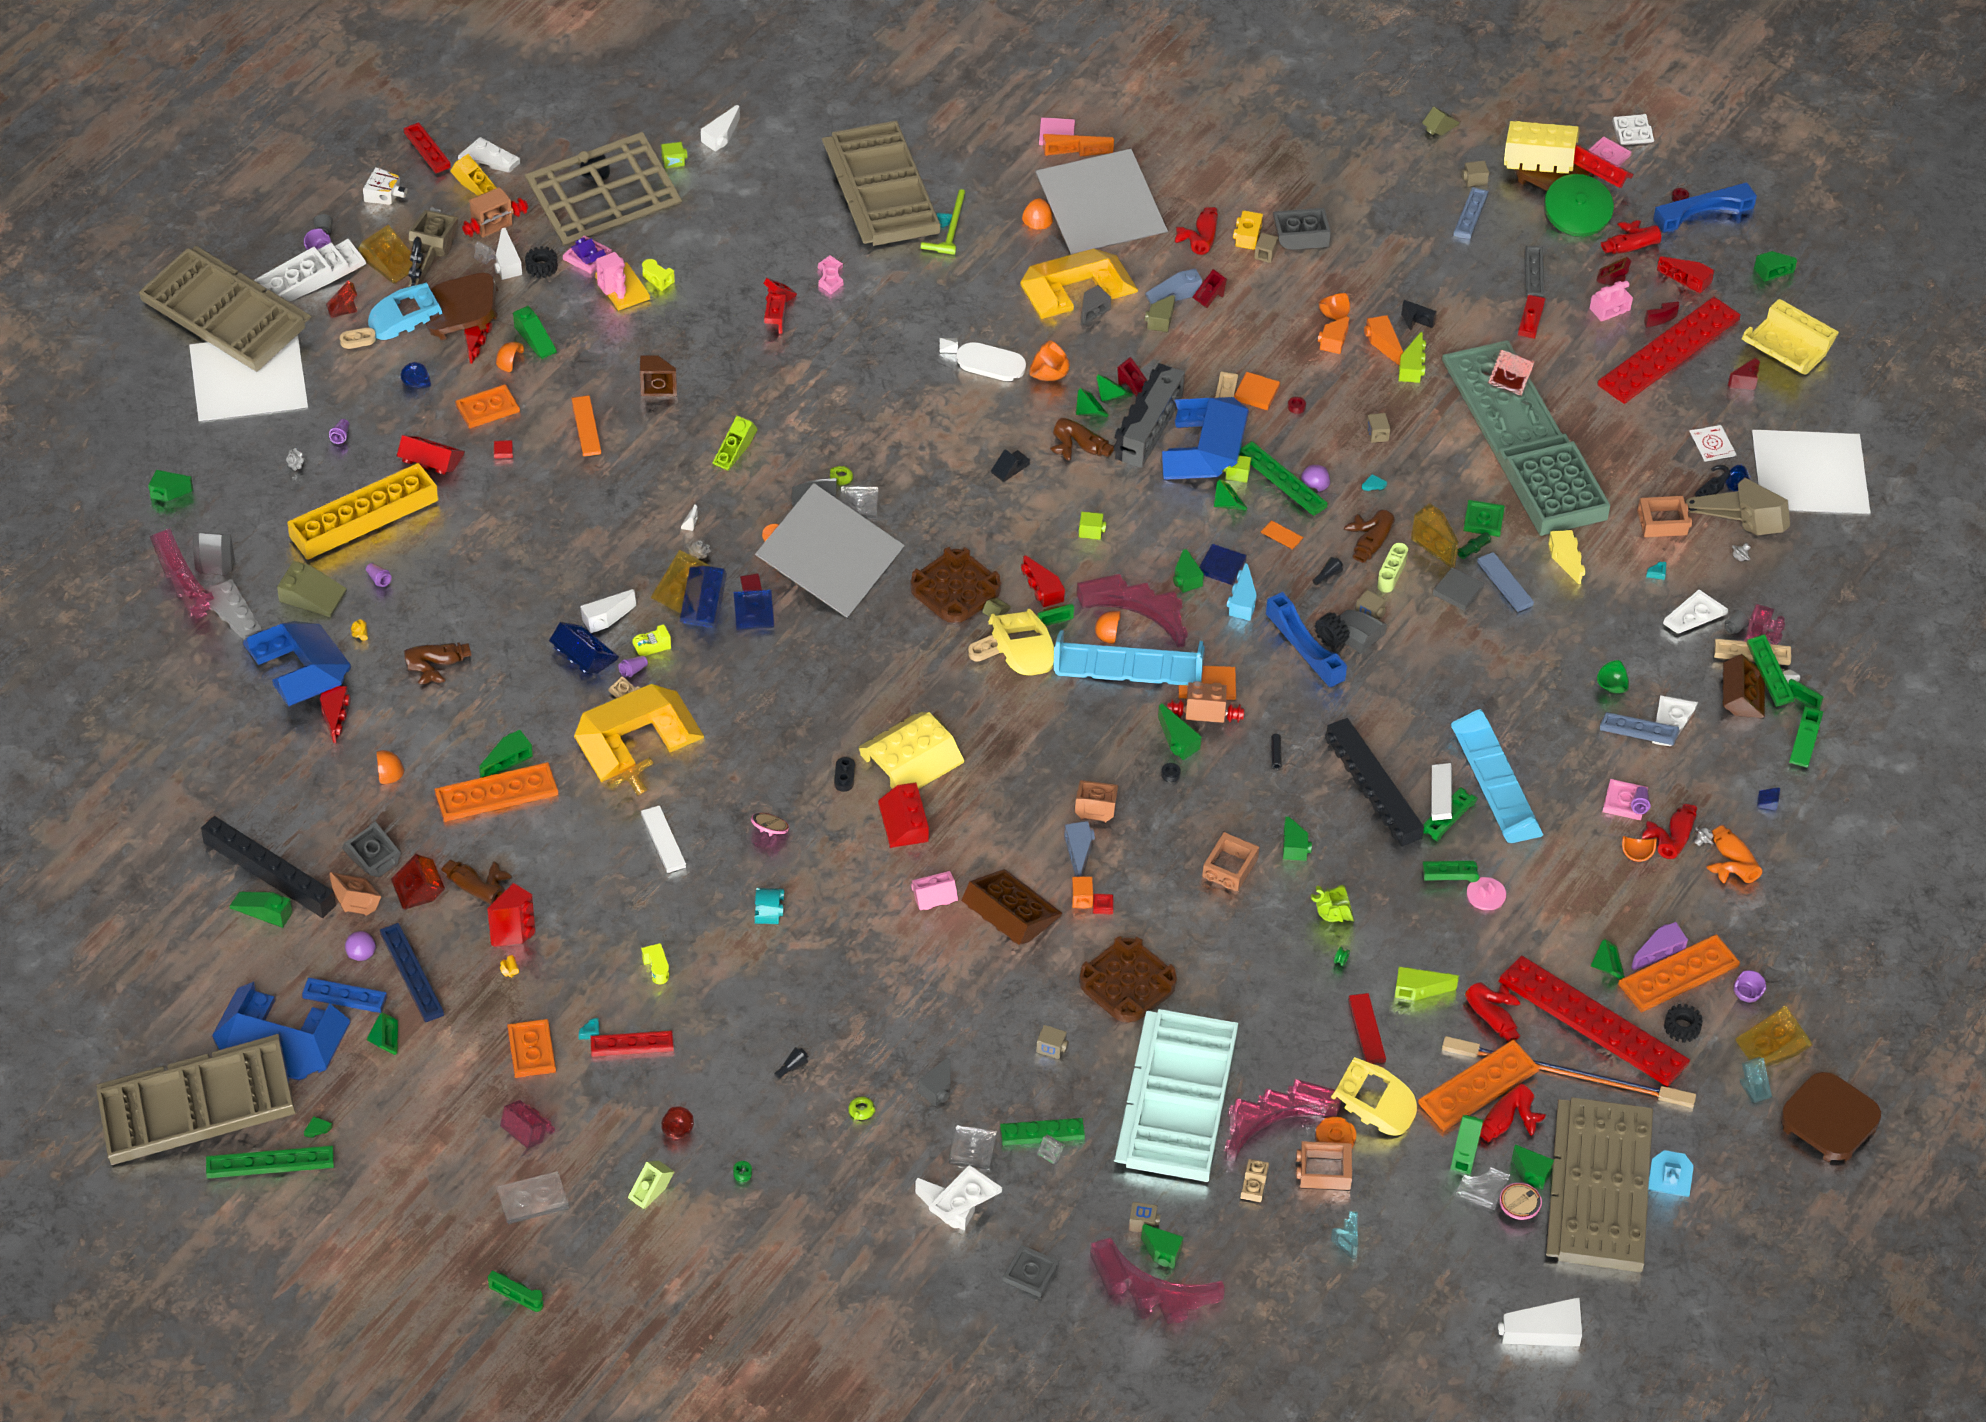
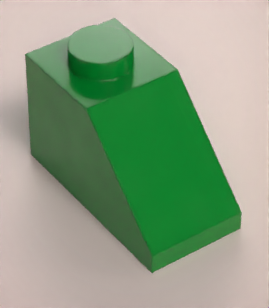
[1754,251,1797,282]
[148,470,193,501]
[1173,549,1204,593]
[1283,816,1312,861]
[1512,1144,1554,1190]
[1141,1224,1184,1268]

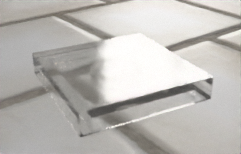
[841,486,878,519]
[949,1125,997,1170]

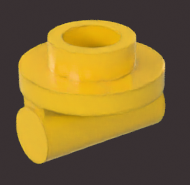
[351,619,368,640]
[500,955,519,978]

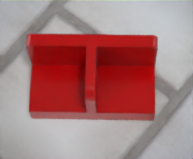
[764,293,786,334]

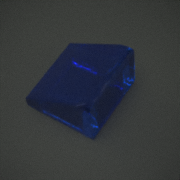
[1757,788,1780,811]

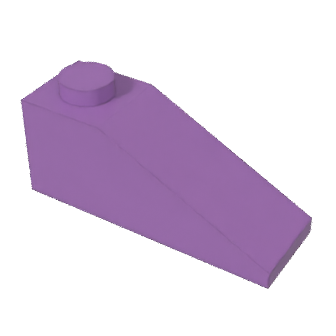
[1631,922,1688,971]

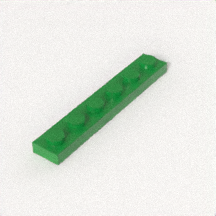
[1239,441,1328,516]
[206,1146,334,1178]

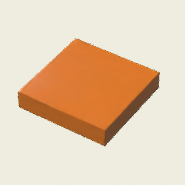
[1234,372,1280,410]

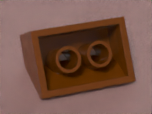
[1723,654,1765,718]

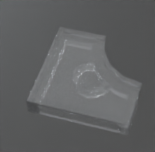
[1456,1167,1510,1210]

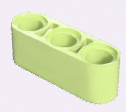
[1377,543,1408,593]

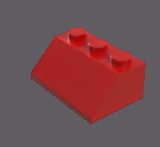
[397,435,465,474]
[878,782,929,848]
[487,883,535,947]

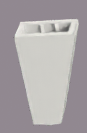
[1498,1298,1582,1346]

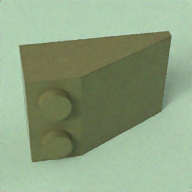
[277,560,347,617]

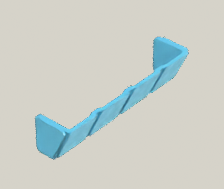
[1054,630,1205,686]
[1451,709,1544,843]

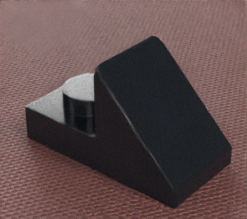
[1401,300,1437,331]
[991,449,1030,482]

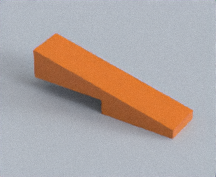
[1043,134,1114,157]
[572,395,601,457]

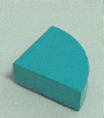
[936,213,952,228]
[1362,474,1387,491]
[1646,562,1667,580]
[579,1018,599,1040]

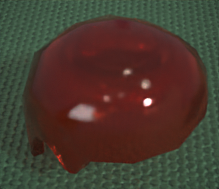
[661,1106,694,1141]

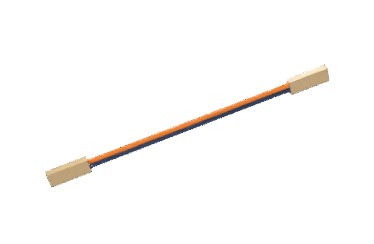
[1442,1036,1696,1108]

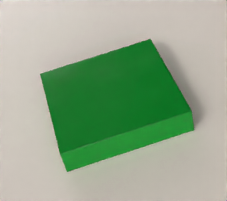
[1463,500,1505,537]

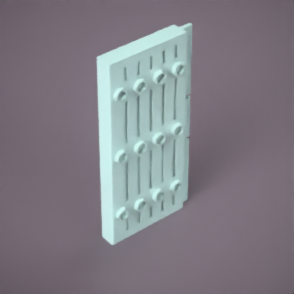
[1114,1009,1238,1182]

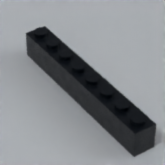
[1325,718,1424,846]
[201,816,336,918]

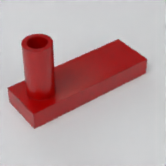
[1518,295,1546,339]

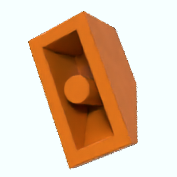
[1318,317,1350,354]

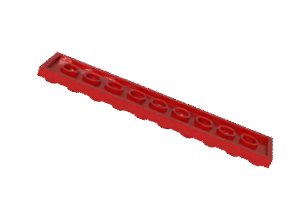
[1598,296,1741,404]
[1499,955,1690,1087]

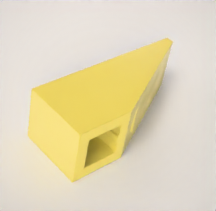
[1548,530,1585,584]

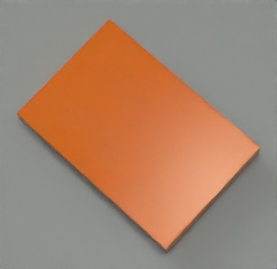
[455,384,520,429]
[1178,666,1236,700]
[507,1019,556,1078]

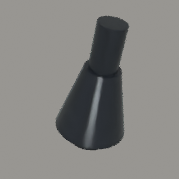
[1312,557,1343,585]
[774,1047,809,1079]

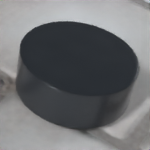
[1161,763,1181,782]

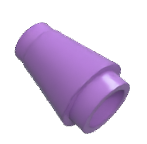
[329,419,350,444]
[366,563,392,587]
[618,656,648,678]
[1631,786,1650,814]

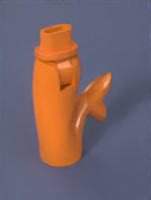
[1706,825,1762,883]

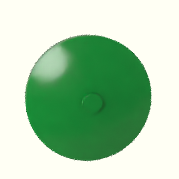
[1544,174,1614,237]

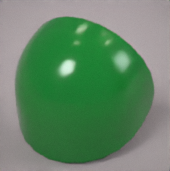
[1597,660,1629,694]

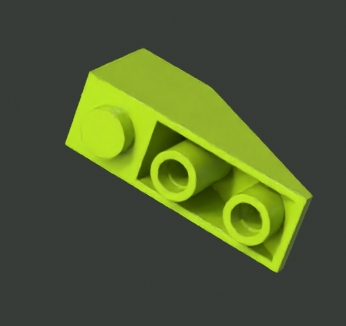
[1398,332,1426,383]
[712,416,758,471]
[1394,967,1459,1001]

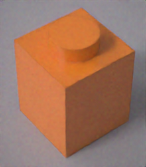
[1072,877,1093,908]

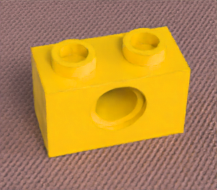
[1233,211,1263,250]

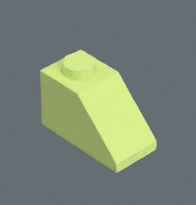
[628,1160,674,1209]

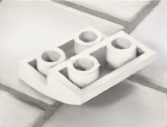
[1612,114,1654,145]

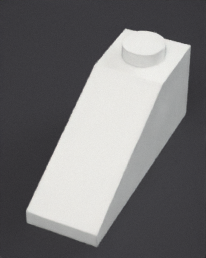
[701,105,740,152]
[494,228,522,280]
[580,589,636,633]
[915,1178,975,1230]

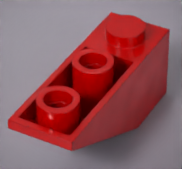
[1657,256,1714,294]
[464,322,492,364]
[1021,555,1065,608]
[320,686,351,743]

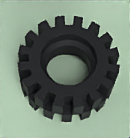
[525,246,558,279]
[1314,612,1350,649]
[1664,1004,1703,1043]

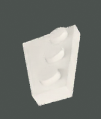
[458,137,520,173]
[1663,590,1728,634]
[1652,695,1698,746]
[929,1165,1002,1221]

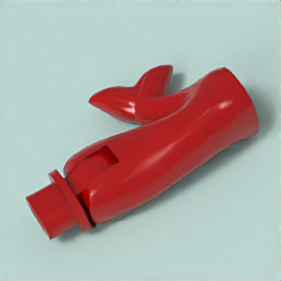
[1175,207,1218,255]
[1601,220,1661,254]
[1642,804,1697,859]
[1465,982,1521,1042]
[1480,1083,1546,1142]

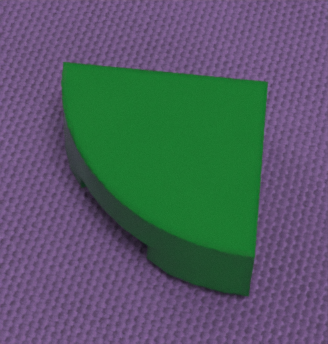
[304,1116,332,1138]

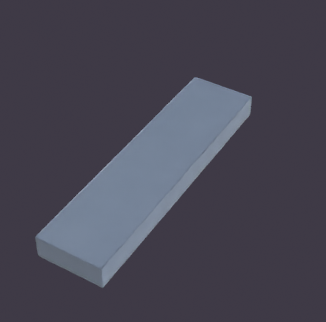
[1453,187,1489,240]
[1477,552,1534,612]
[1600,712,1680,745]

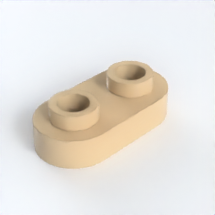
[340,328,376,349]
[968,635,1000,661]

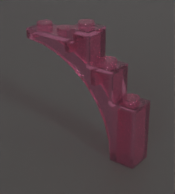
[150,529,214,619]
[1077,574,1188,648]
[1224,1079,1342,1163]
[1090,1238,1225,1324]

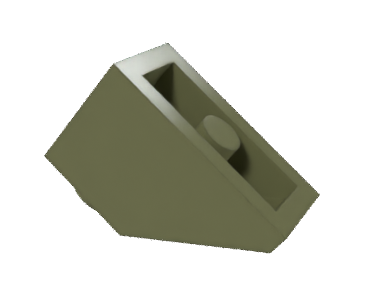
[1422,106,1460,136]
[1145,295,1175,332]

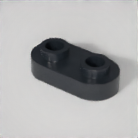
[834,757,855,792]

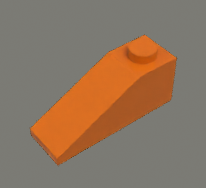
[1364,315,1403,365]

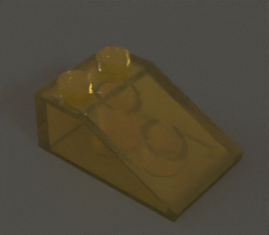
[357,224,421,284]
[1411,503,1459,568]
[651,550,717,614]
[1735,1006,1813,1070]

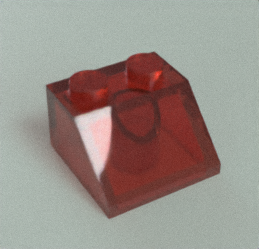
[1488,350,1535,396]
[391,854,445,909]

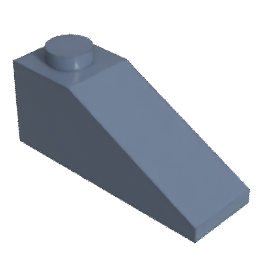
[1145,268,1202,304]
[1064,821,1095,877]

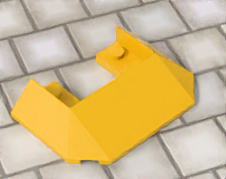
[1020,248,1138,319]
[574,684,704,782]

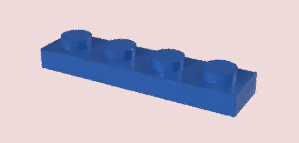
[302,978,387,1013]

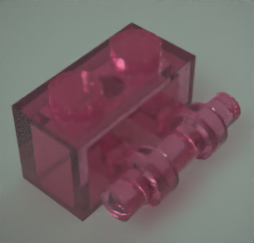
[1745,604,1785,645]
[500,1100,555,1148]

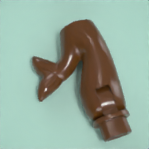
[1050,418,1114,461]
[1344,510,1395,563]
[404,642,471,684]
[442,860,512,905]

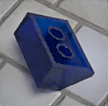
[679,566,727,628]
[549,622,619,674]

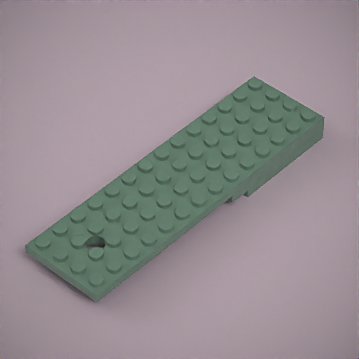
[1442,340,1610,536]

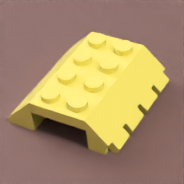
[1504,121,1580,174]
[1742,299,1839,375]
[859,712,964,789]

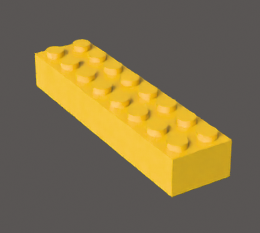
[287,463,438,560]

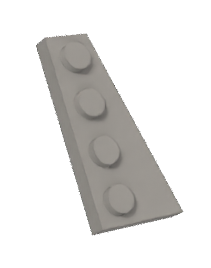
[197,579,262,640]

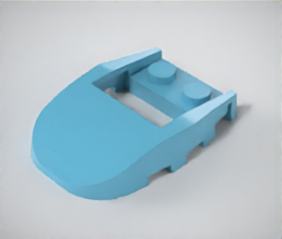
[368,283,442,340]

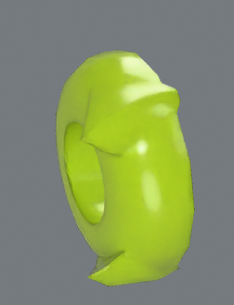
[829,466,853,486]
[848,1096,875,1120]

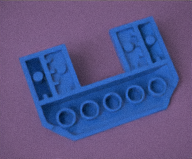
[1162,397,1249,480]
[243,621,351,706]
[212,982,351,1080]

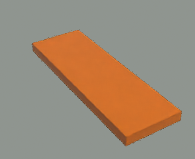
[434,762,558,822]
[1618,934,1740,1013]
[1418,1039,1540,1132]

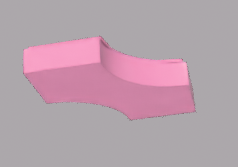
[818,255,843,294]

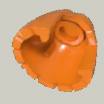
[1029,340,1070,381]

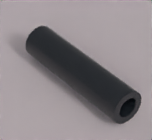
[1271,734,1282,769]

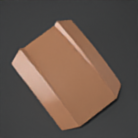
[1075,780,1118,823]
[330,872,381,916]

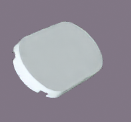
[956,342,1026,381]

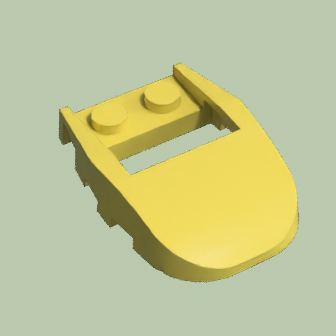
[988,609,1054,675]
[1331,1057,1417,1135]

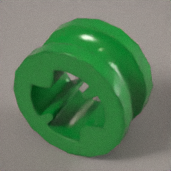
[1334,947,1350,967]
[733,1161,752,1182]

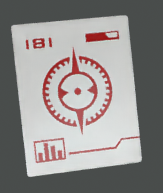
[1689,425,1737,462]

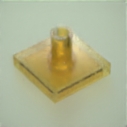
[607,757,654,796]

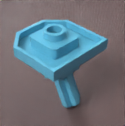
[1649,1150,1694,1197]

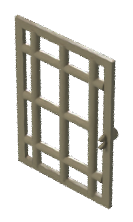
[525,132,682,246]

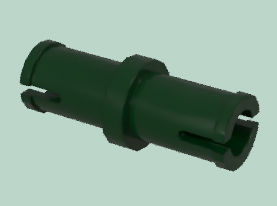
[1457,533,1491,559]

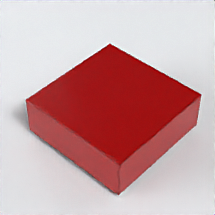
[494,440,513,459]
[1093,894,1113,914]

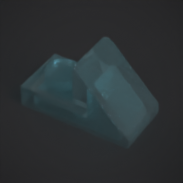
[1740,1057,1772,1103]
[1331,1211,1358,1259]

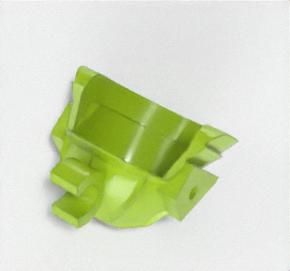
[1311,885,1354,922]

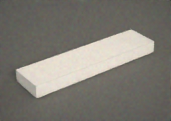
[1432,763,1452,820]
[641,806,686,873]

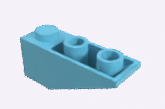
[1227,563,1257,621]

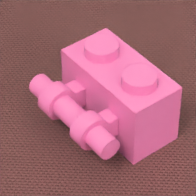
[596,252,626,299]
[1590,280,1633,322]
[911,871,958,910]

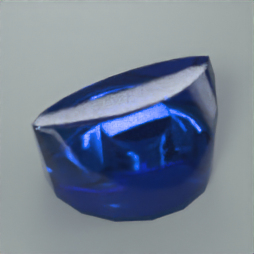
[400,362,431,388]
[1726,465,1750,492]

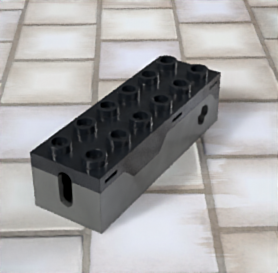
[1114,363,1185,468]

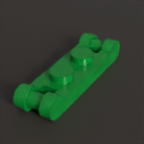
[1423,787,1478,842]

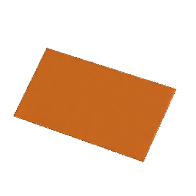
[1261,520,1304,550]

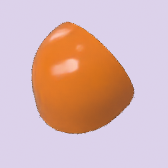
[1022,198,1053,229]
[1318,293,1350,320]
[496,342,524,372]
[1095,611,1121,644]
[376,750,404,784]
[1622,836,1657,862]

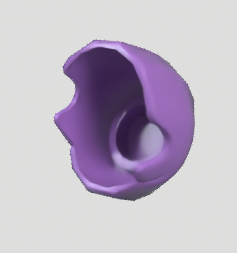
[304,229,332,250]
[1301,465,1330,492]
[345,931,376,961]
[1733,970,1766,1003]

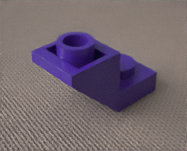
[571,237,606,264]

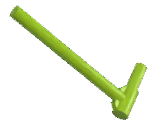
[921,189,965,255]

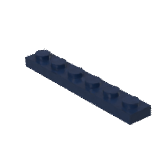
[380,923,444,1023]

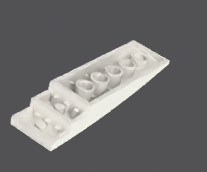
[254,239,366,302]

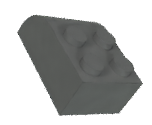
[1273,208,1331,250]

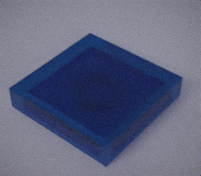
[1199,544,1247,585]
[734,590,774,630]

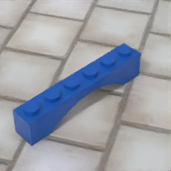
[1653,183,1757,233]
[1266,592,1347,688]

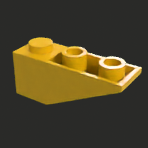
[450,154,497,196]

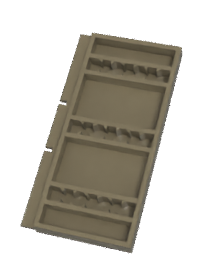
[822,121,940,246]
[139,245,312,372]
[96,1034,296,1165]
[1546,1097,1653,1272]

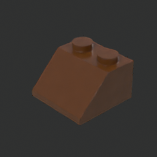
[640,355,677,396]

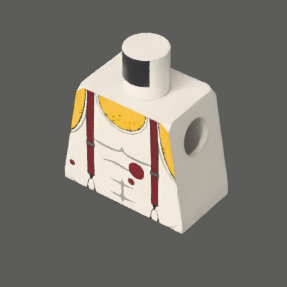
[363,167,407,205]

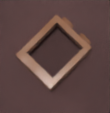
[1637,496,1692,537]
[1202,832,1259,892]
[1296,1141,1352,1190]

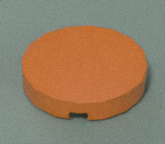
[1315,1117,1356,1148]

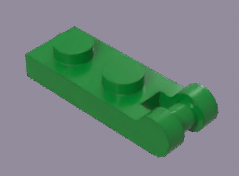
[1422,861,1479,882]
[488,1270,544,1312]

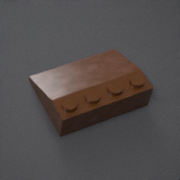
[961,869,1062,945]

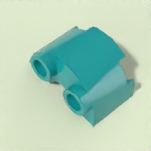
[755,888,784,924]

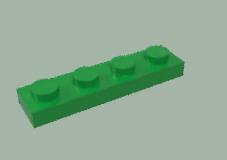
[1747,634,1795,707]
[1000,1118,1085,1146]

